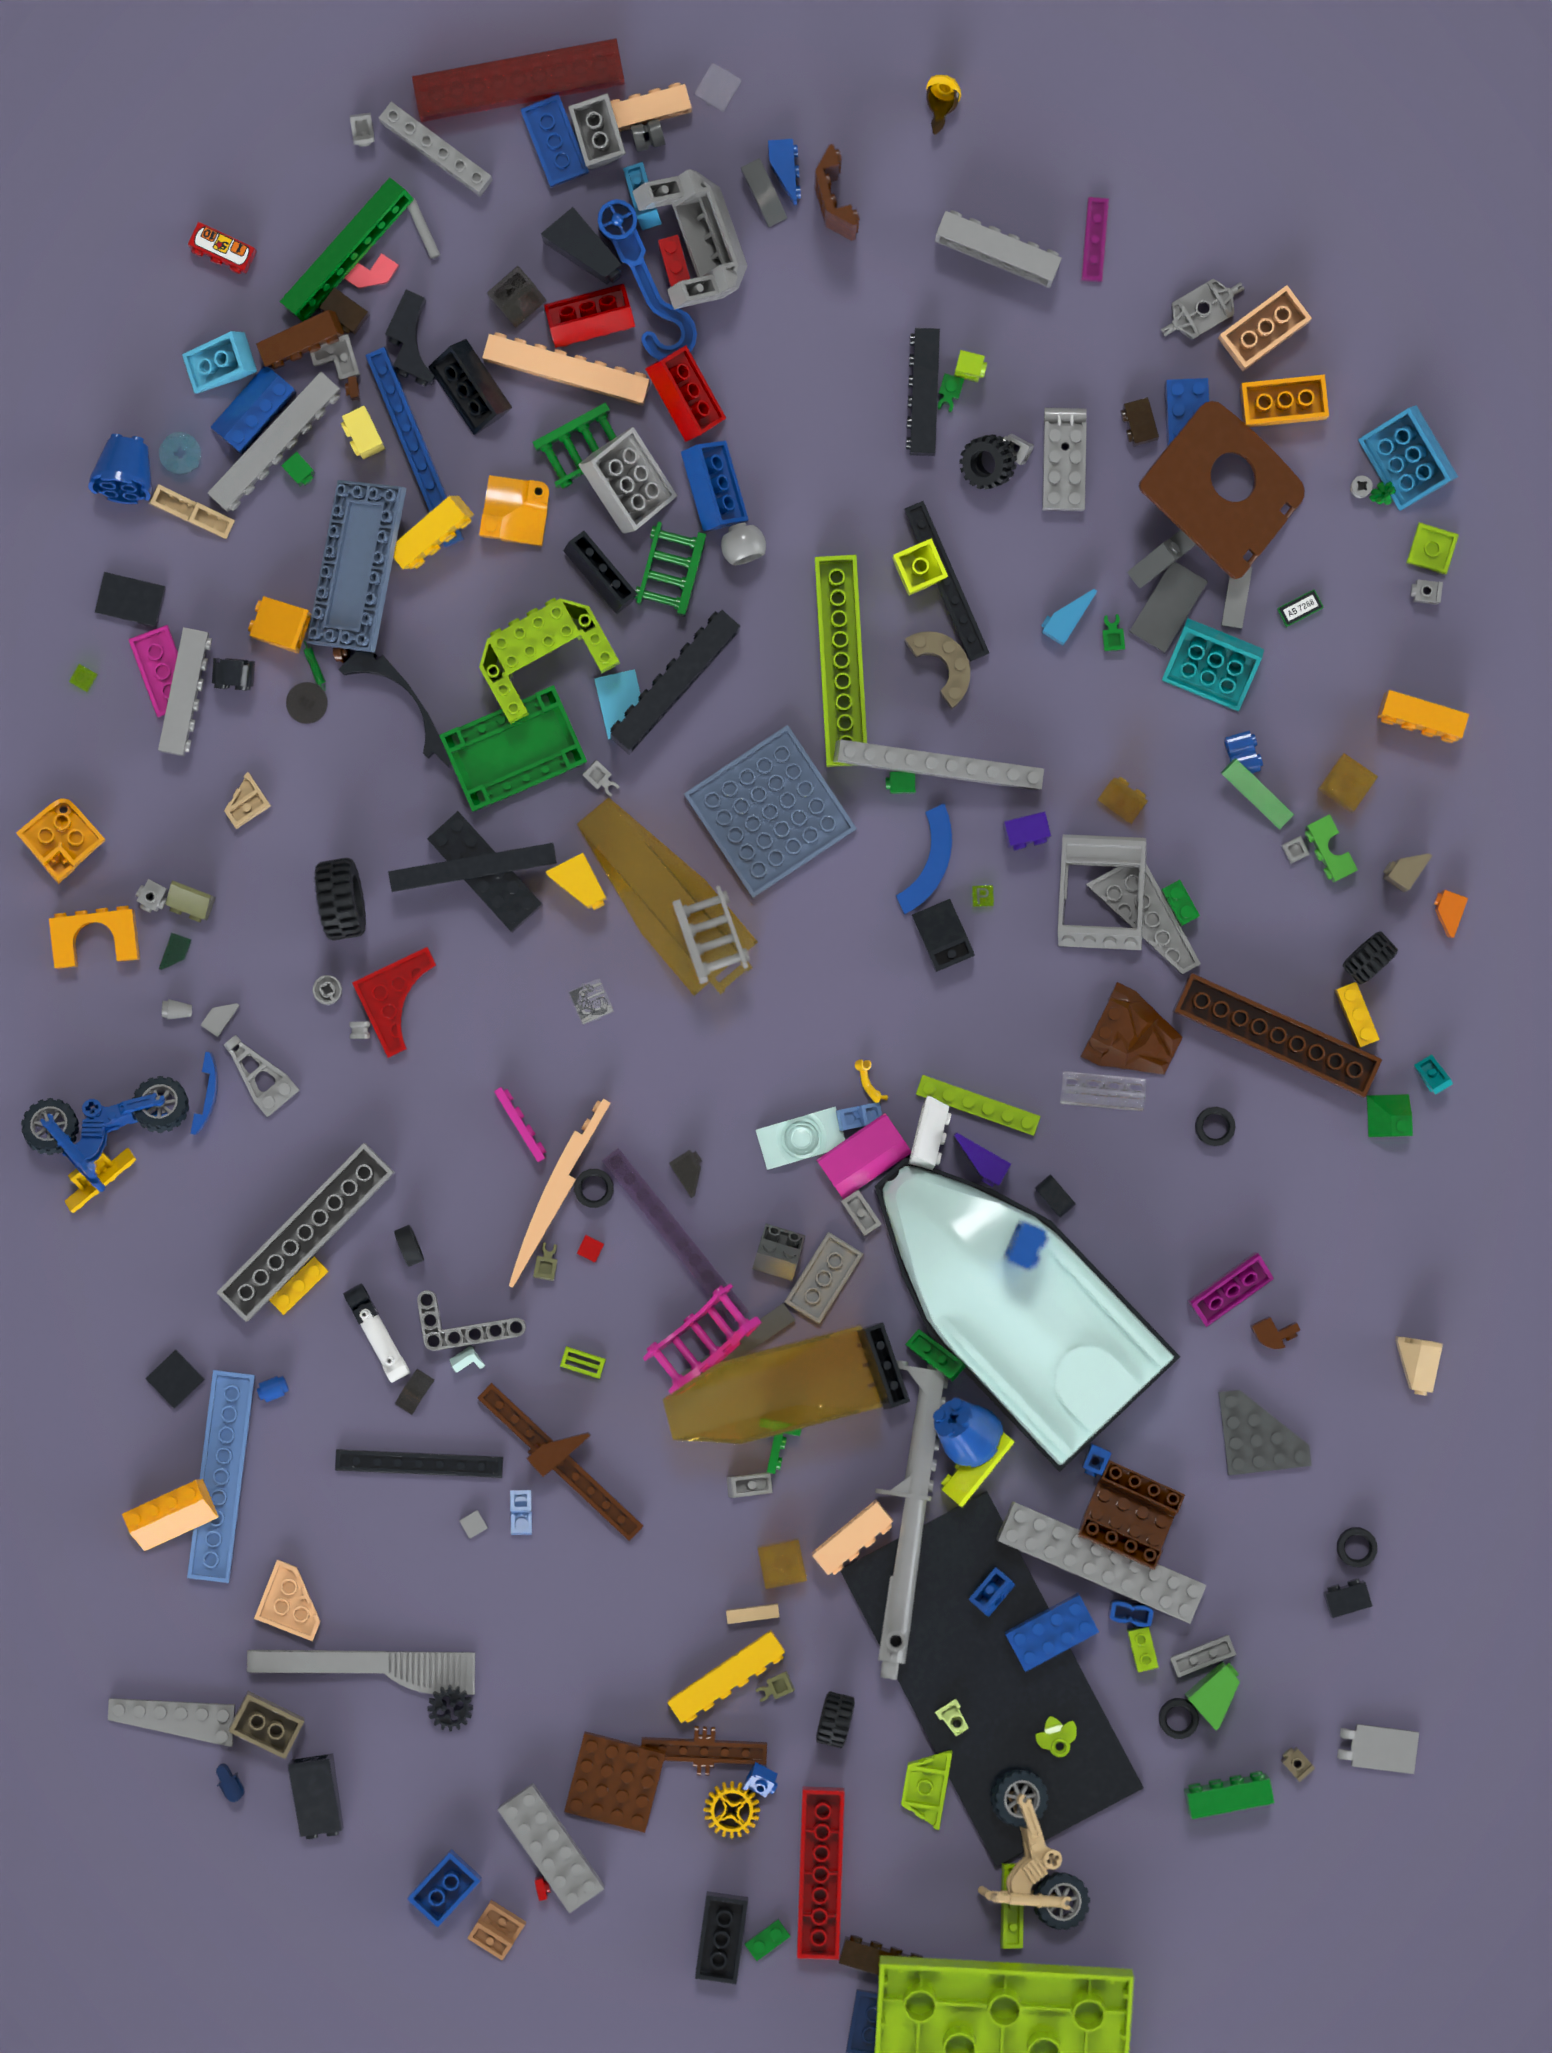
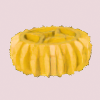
[704,1781,760,1838]

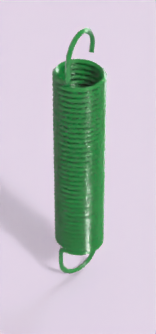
[303,641,326,691]

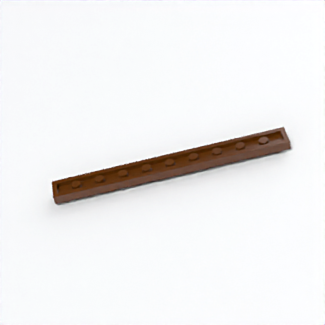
[477,1383,644,1541]

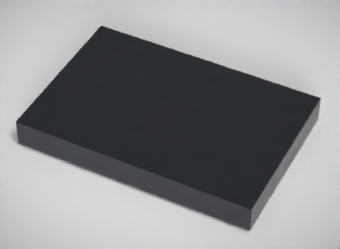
[95,572,166,627]

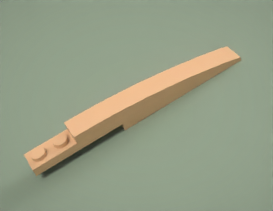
[509,1099,611,1288]

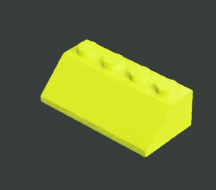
[941,1432,1015,1507]

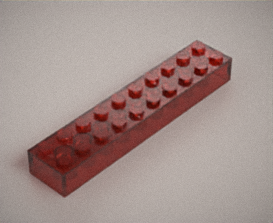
[412,38,625,122]

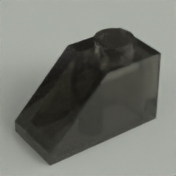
[669,1150,702,1198]

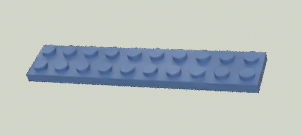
[187,1370,255,1583]

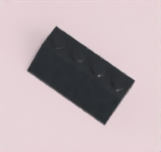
[428,339,512,435]

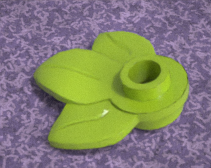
[1035,1716,1077,1757]

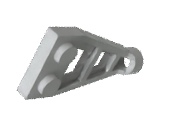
[223,1035,300,1117]

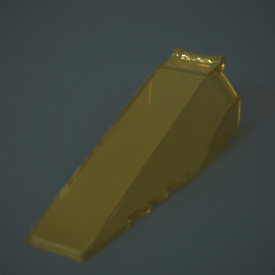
[577,797,758,997]

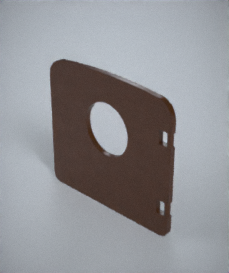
[1139,401,1305,579]

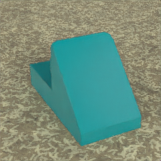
[1414,1054,1453,1095]

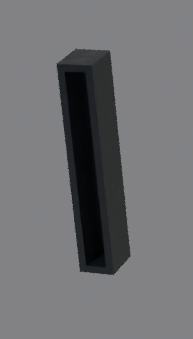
[906,328,940,456]

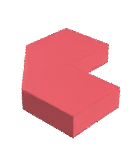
[344,253,399,289]

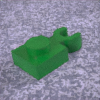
[938,373,964,413]
[1102,614,1125,652]

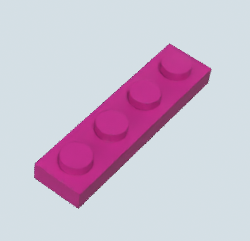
[494,1087,547,1162]

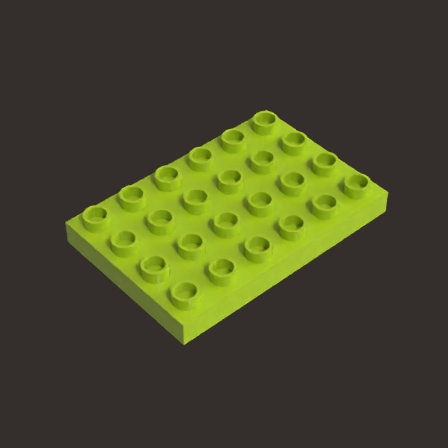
[874,1956,1134,2053]

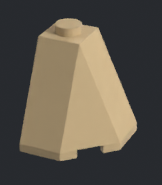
[1395,1336,1443,1396]

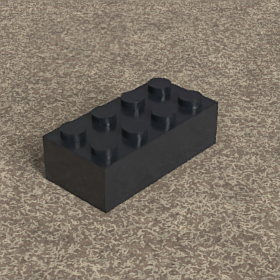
[695,1891,748,1984]

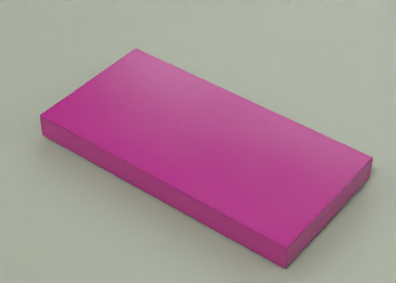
[128,625,178,718]

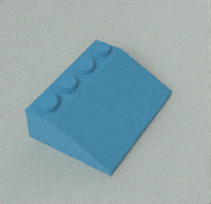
[1358,405,1458,511]

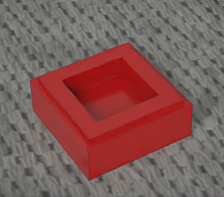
[576,1235,604,1262]

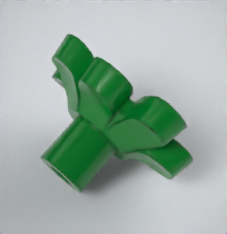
[1369,481,1396,505]

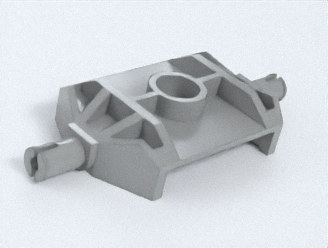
[1161,279,1245,340]

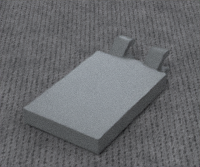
[1337,1724,1419,1774]

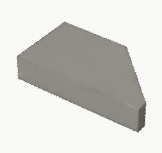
[201,1003,240,1037]

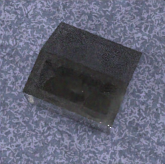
[487,266,547,328]

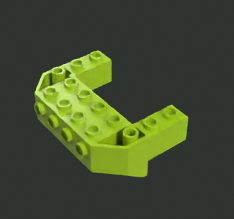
[479,598,620,724]

